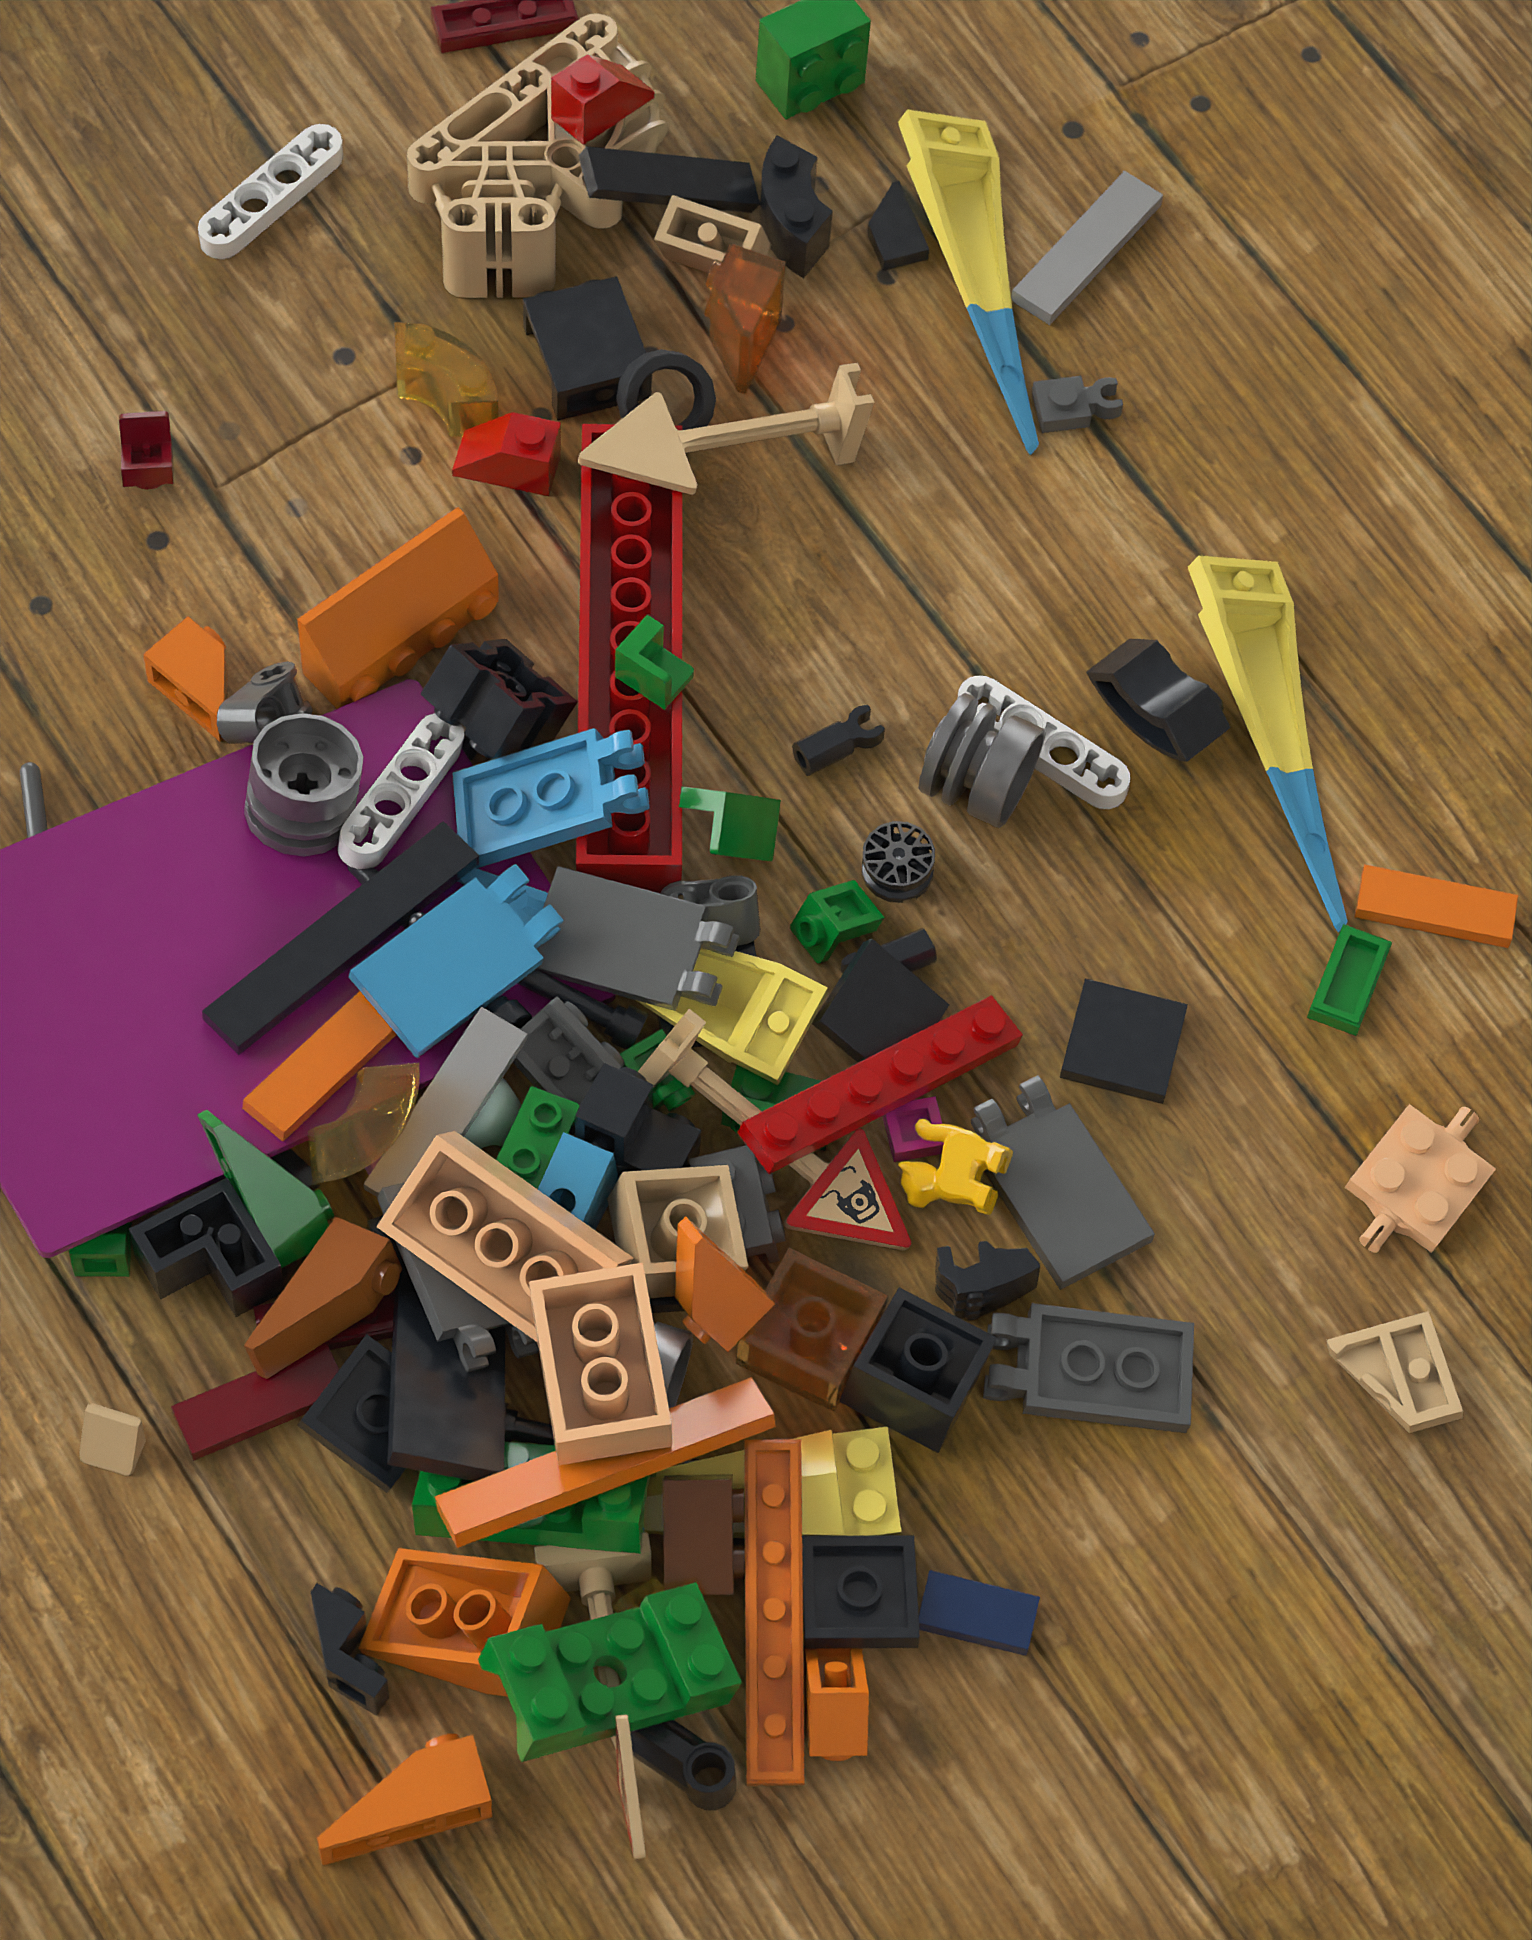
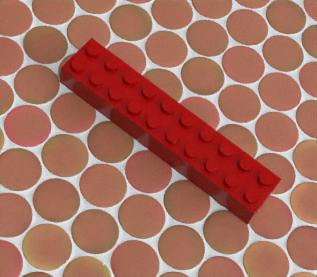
[576,424,683,896]

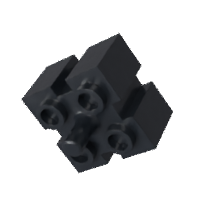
[421,639,578,760]

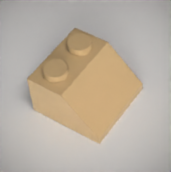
[607,1165,748,1298]

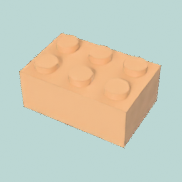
[529,1263,672,1465]

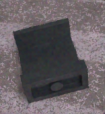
[523,276,652,421]

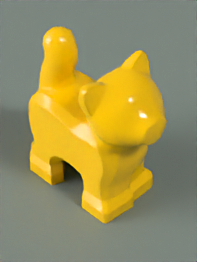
[898,1118,1013,1215]

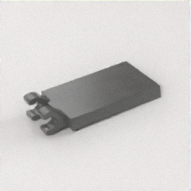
[536,866,740,1011]
[971,1075,1155,1290]
[377,1182,539,1372]
[983,1303,1194,1433]

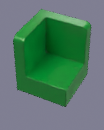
[615,614,694,710]
[69,1221,133,1277]

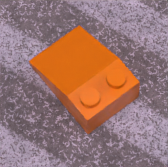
[358,1548,571,1697]

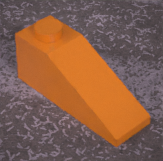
[317,1734,492,1866]

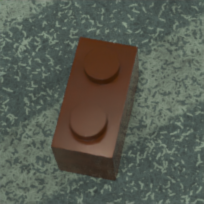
[663,1474,745,1595]

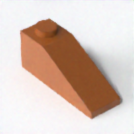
[244,1217,403,1379]

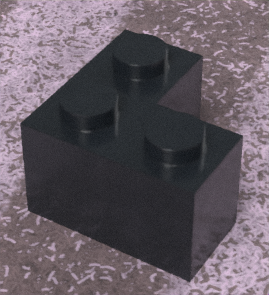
[575,1063,701,1178]
[129,1178,284,1317]

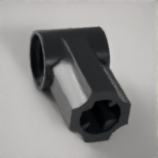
[630,1720,737,1811]

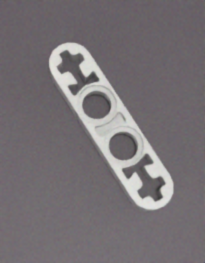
[198,124,343,259]
[957,676,1130,809]
[338,713,464,869]

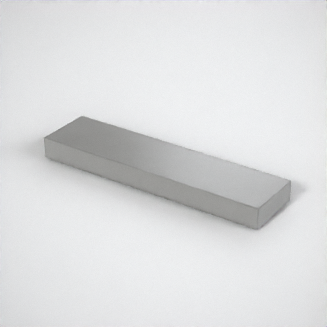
[1011,171,1163,325]
[364,1007,528,1197]

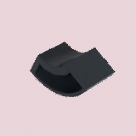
[759,135,833,279]
[1086,638,1231,762]

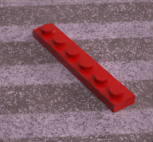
[738,995,1023,1174]

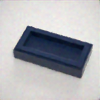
[919,1570,1040,1656]

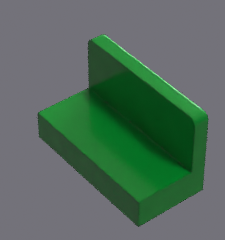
[679,786,781,861]

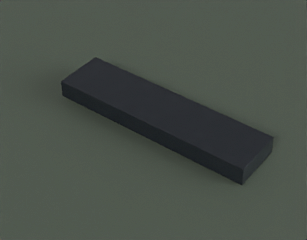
[578,146,760,213]

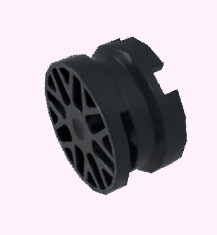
[862,821,935,903]

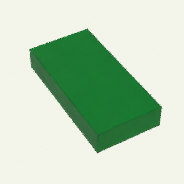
[1307,924,1392,1036]

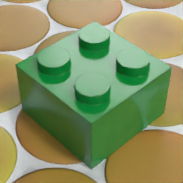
[756,0,871,120]

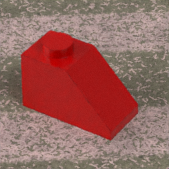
[551,54,655,145]
[452,412,561,497]

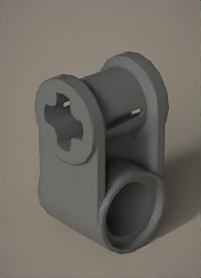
[217,662,313,744]
[660,876,761,946]

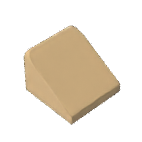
[79,1403,146,1476]

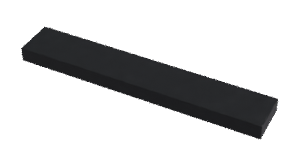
[202,821,479,1055]

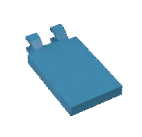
[453,728,650,868]
[349,864,564,1058]

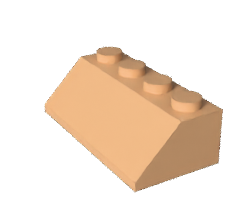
[377,1131,633,1343]

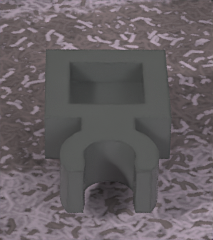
[1032,376,1123,433]

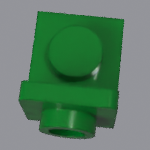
[790,880,885,964]

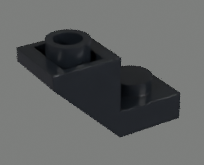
[310,1583,389,1716]

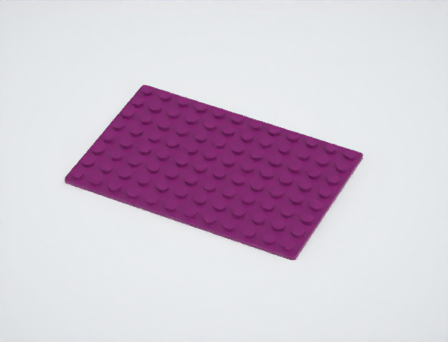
[0,679,616,1258]

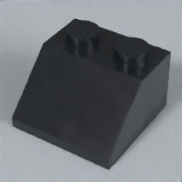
[839,1287,998,1453]

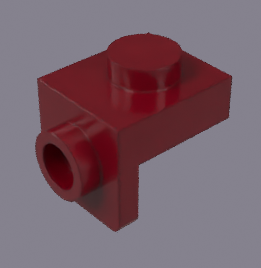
[119,411,174,490]

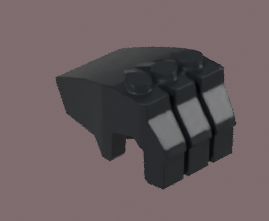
[935,1241,1040,1320]

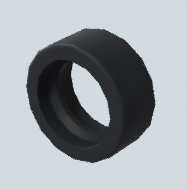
[616,349,716,430]

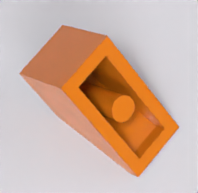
[143,616,228,742]
[675,1216,775,1352]
[804,1648,869,1761]

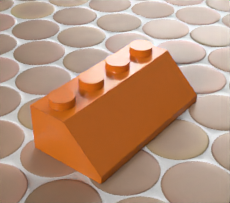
[297,507,499,709]

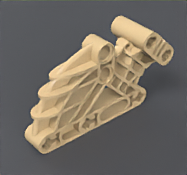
[407,13,669,298]

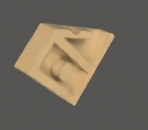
[1327,1311,1463,1433]

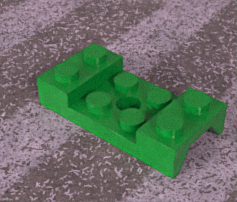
[412,1442,657,1554]
[478,1582,742,1762]

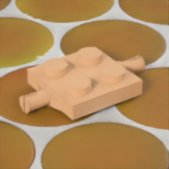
[1344,1104,1496,1253]

